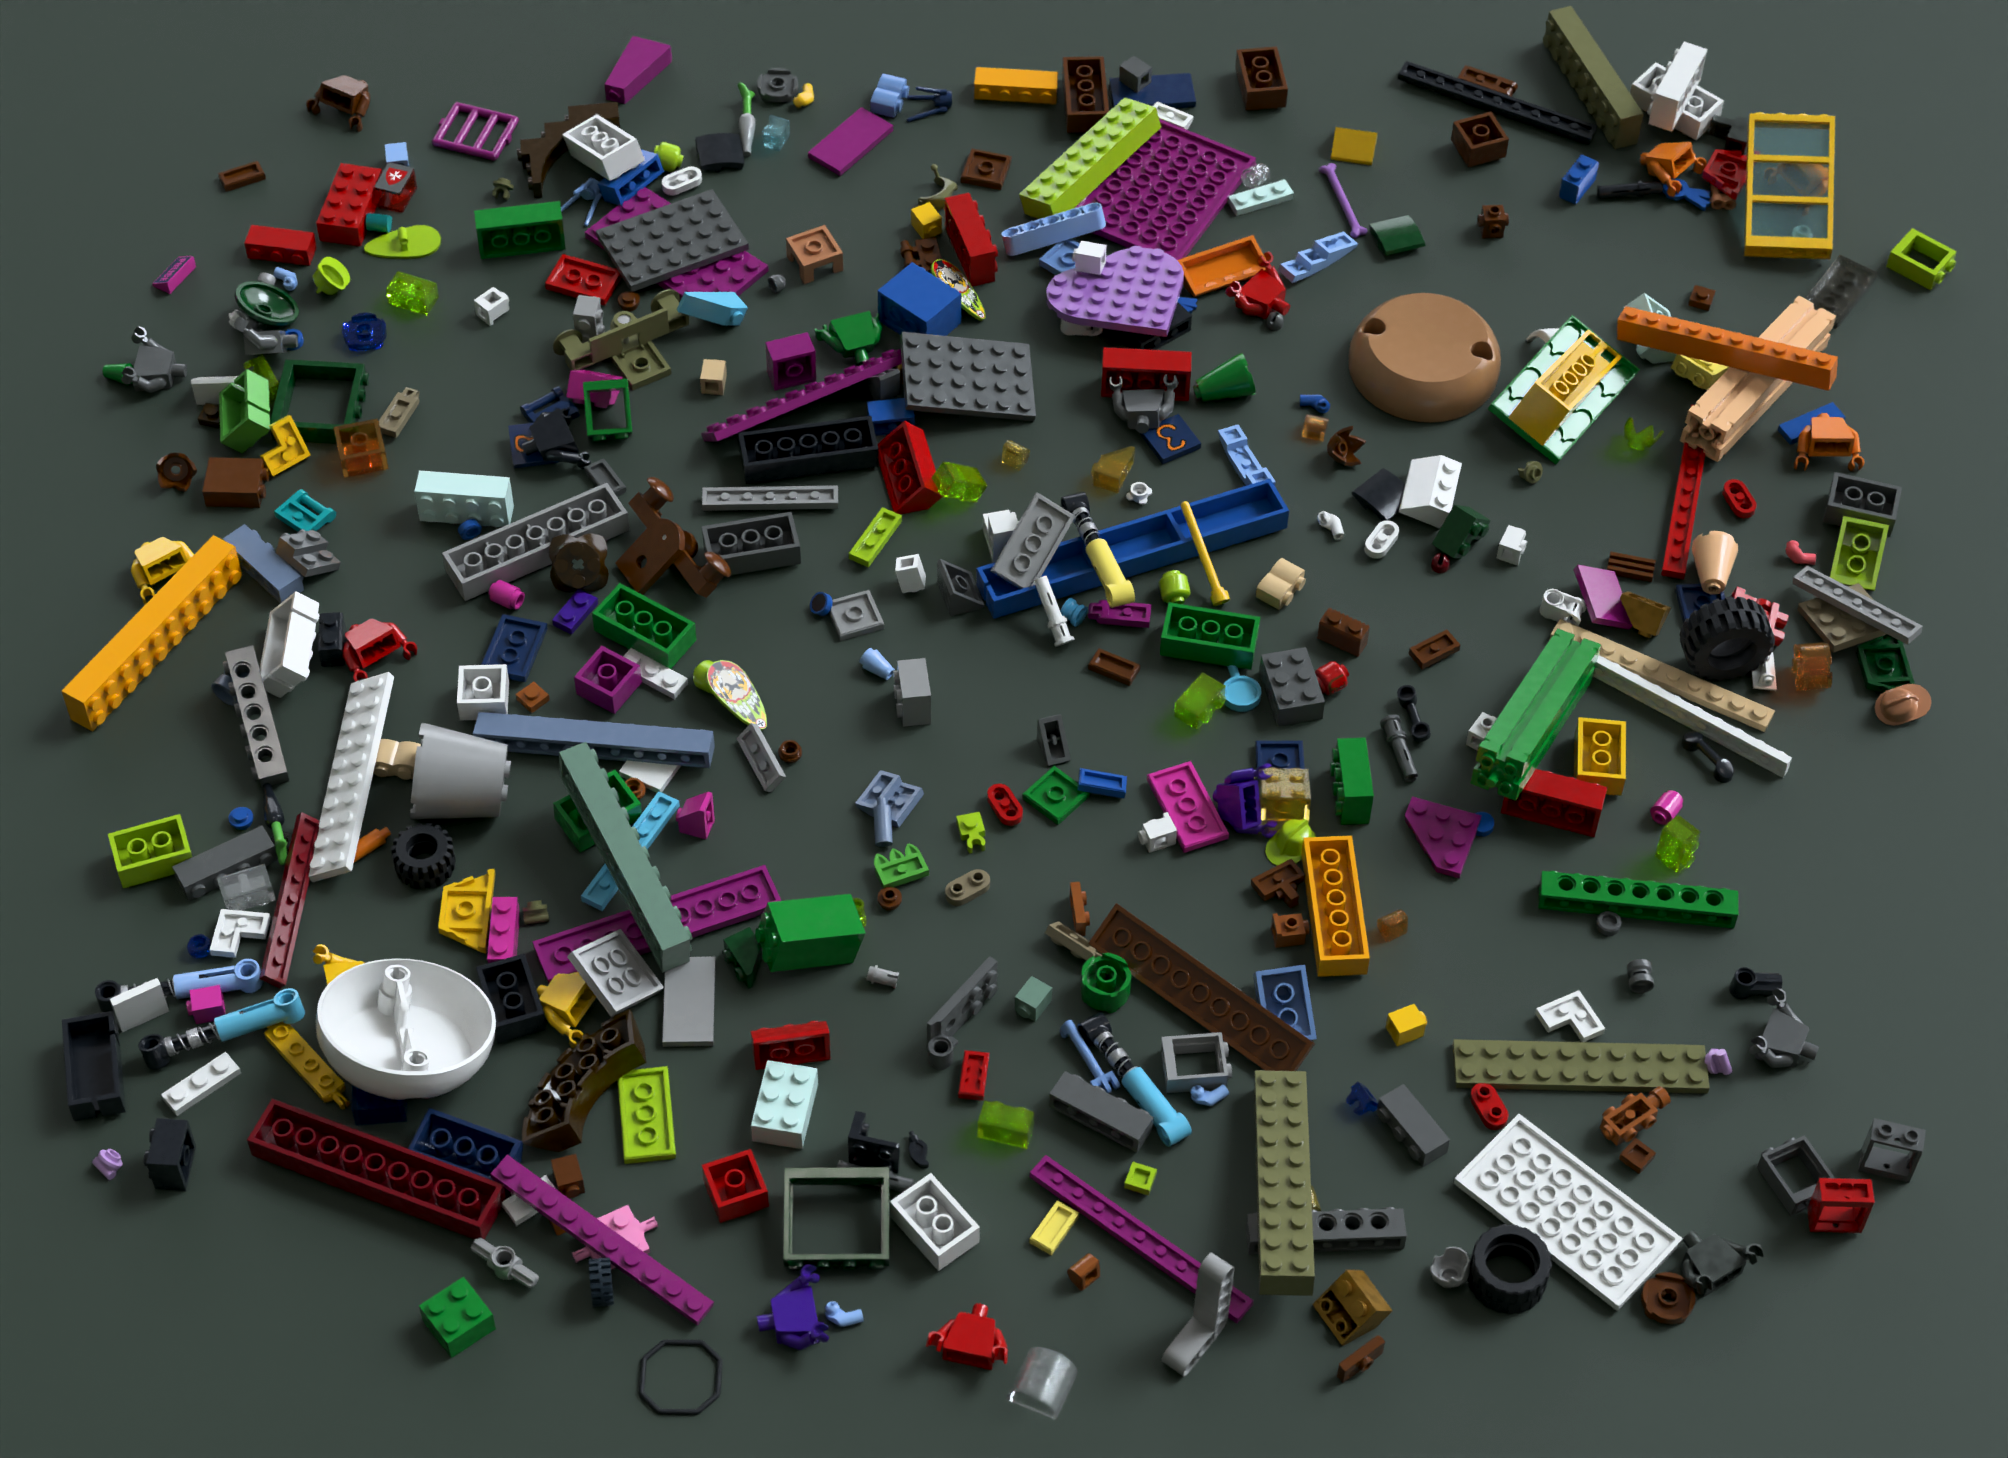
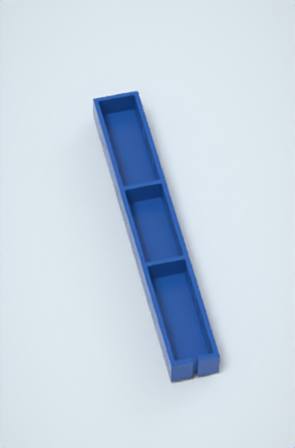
[976,479,1289,619]

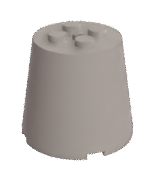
[410,723,511,820]

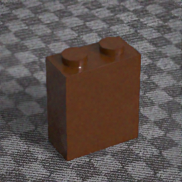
[202,457,269,508]

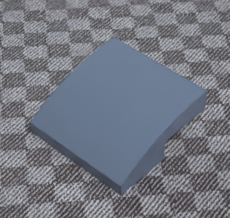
[855,770,924,828]

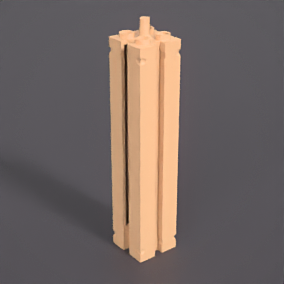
[1680,296,1836,462]

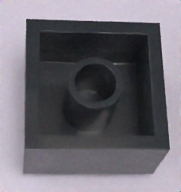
[144,1118,196,1191]

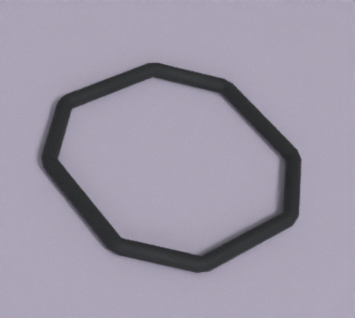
[639,1339,722,1415]

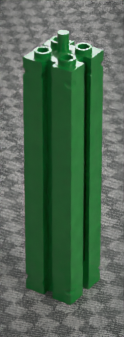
[1470,628,1601,801]

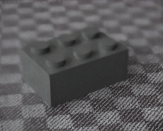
[1823,472,1902,538]
[1259,647,1325,727]

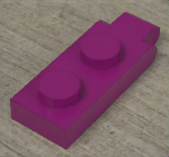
[1088,600,1151,628]

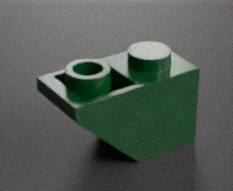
[722,927,762,989]

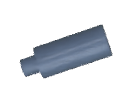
[873,797,893,847]

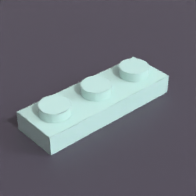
[1228,179,1294,216]

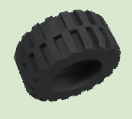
[1679,597,1775,681]

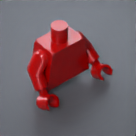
[1226,251,1290,319]
[342,619,417,682]
[926,1303,1008,1370]

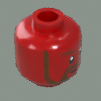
[1315,661,1349,696]

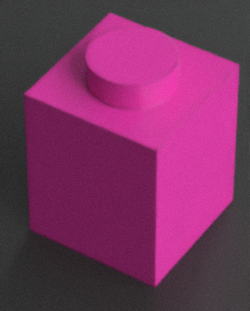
[186,985,226,1024]

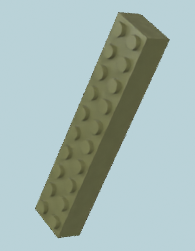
[1254,1070,1315,1296]

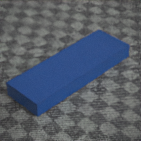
[1777,402,1846,445]

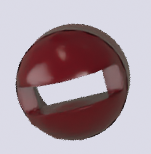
[1431,553,1450,573]

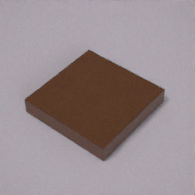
[961,149,1012,190]

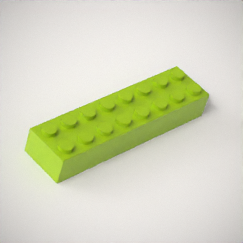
[1019,98,1161,219]

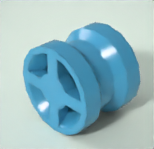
[1060,598,1088,627]

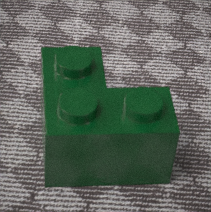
[1432,505,1491,559]

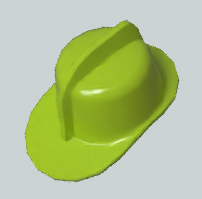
[312,257,350,295]
[1265,819,1316,866]

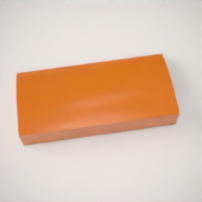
[1177,235,1266,297]

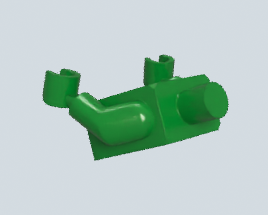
[814,311,882,366]

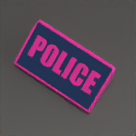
[152,256,196,294]

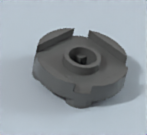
[757,68,799,103]

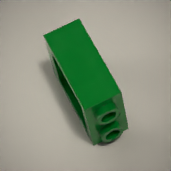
[583,379,633,441]

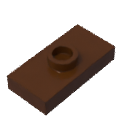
[1337,1335,1385,1383]

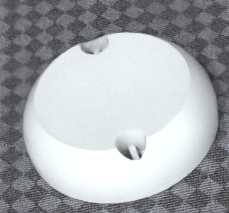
[316,959,496,1100]

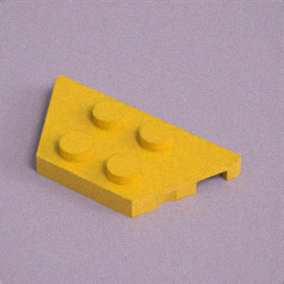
[438,869,496,953]

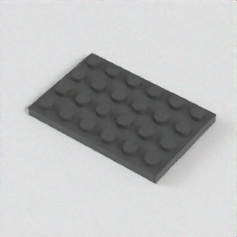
[596,189,749,292]
[900,332,1036,421]

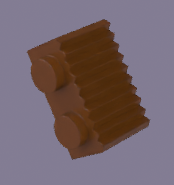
[1317,608,1370,657]

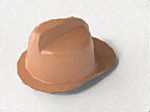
[1875,684,1932,726]

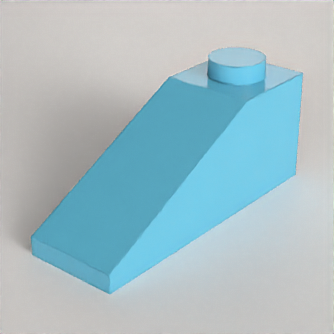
[676,292,748,325]

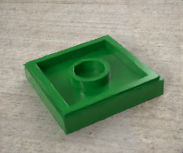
[1022,766,1090,825]

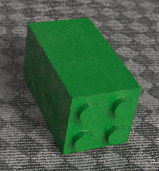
[755,894,866,972]

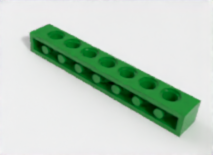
[1538,871,1739,928]

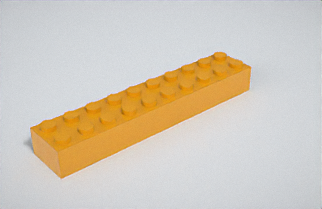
[62,535,242,732]

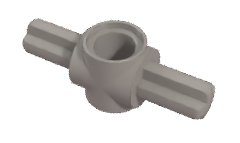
[471,1238,539,1288]

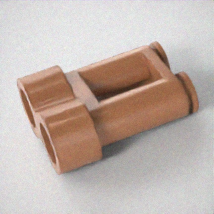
[1710,184,1737,210]

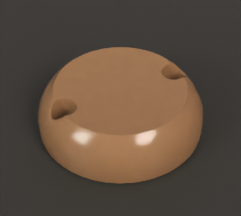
[1349,293,1501,422]

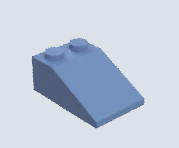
[1253,965,1317,1040]

